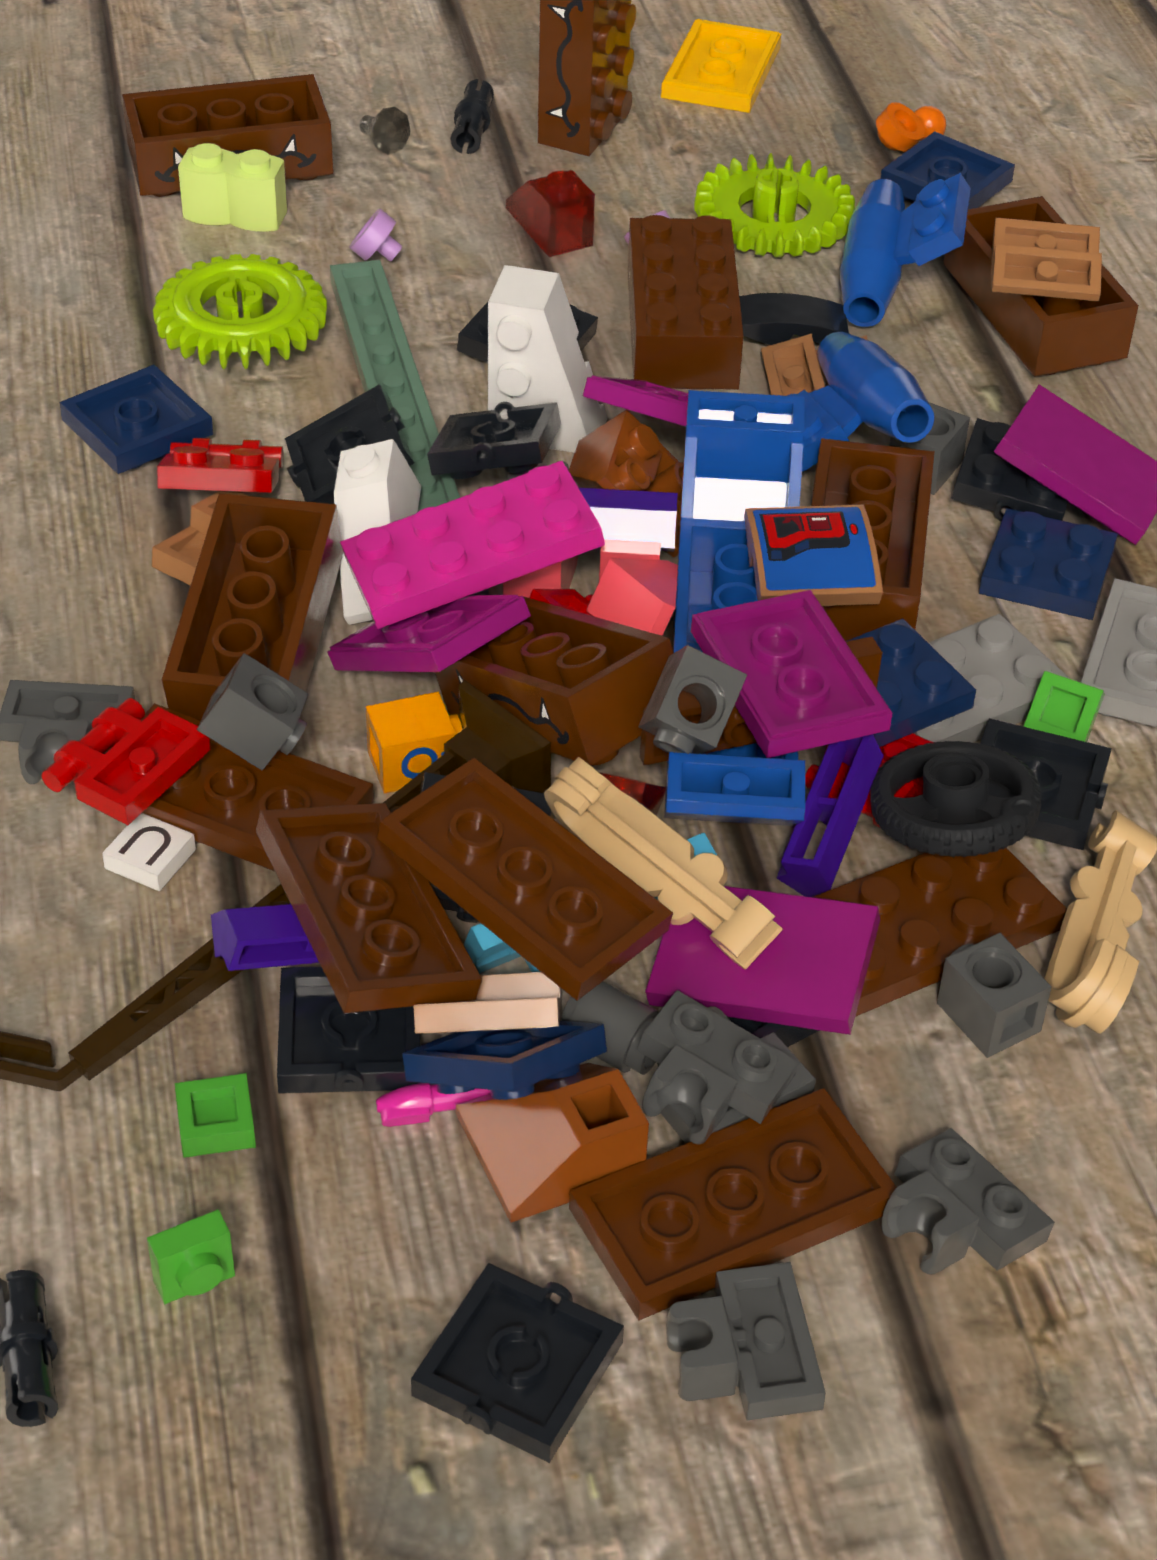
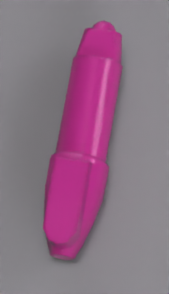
[376,1083,491,1127]

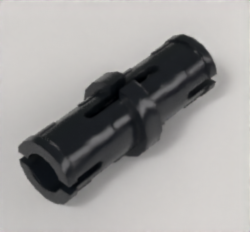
[450,79,494,154]
[0,1270,58,1427]

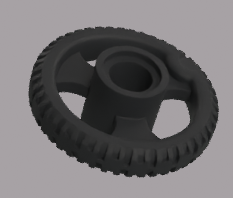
[870,741,1041,857]

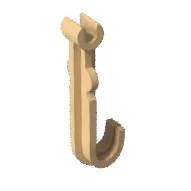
[544,757,783,970]
[1044,810,1157,1034]

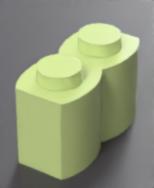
[178,143,287,232]

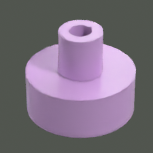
[349,208,402,262]

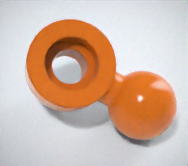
[876,102,946,152]

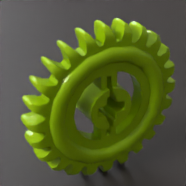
[694,153,855,257]
[153,254,327,369]

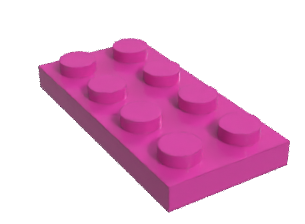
[340,461,605,629]

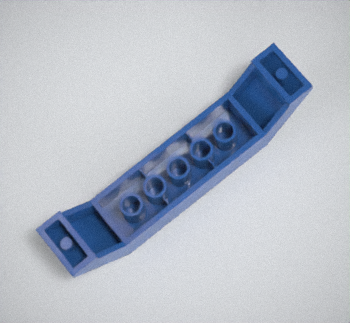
[664,390,805,826]

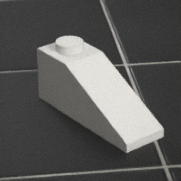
[334,439,421,625]

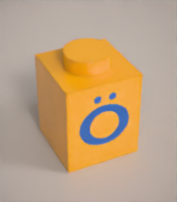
[366,691,463,794]

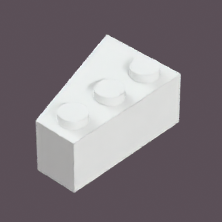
[488,265,608,453]

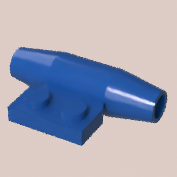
[840,173,971,327]
[787,332,934,472]

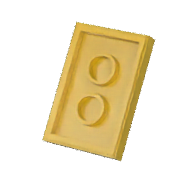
[661,19,782,113]

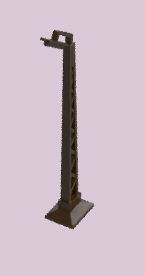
[0,680,551,1091]

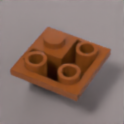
[569,409,684,558]
[456,1063,649,1223]

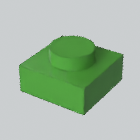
[1024,671,1105,742]
[174,1073,256,1158]
[147,1209,235,1305]

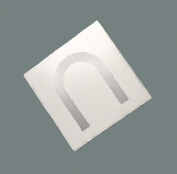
[102,813,196,891]

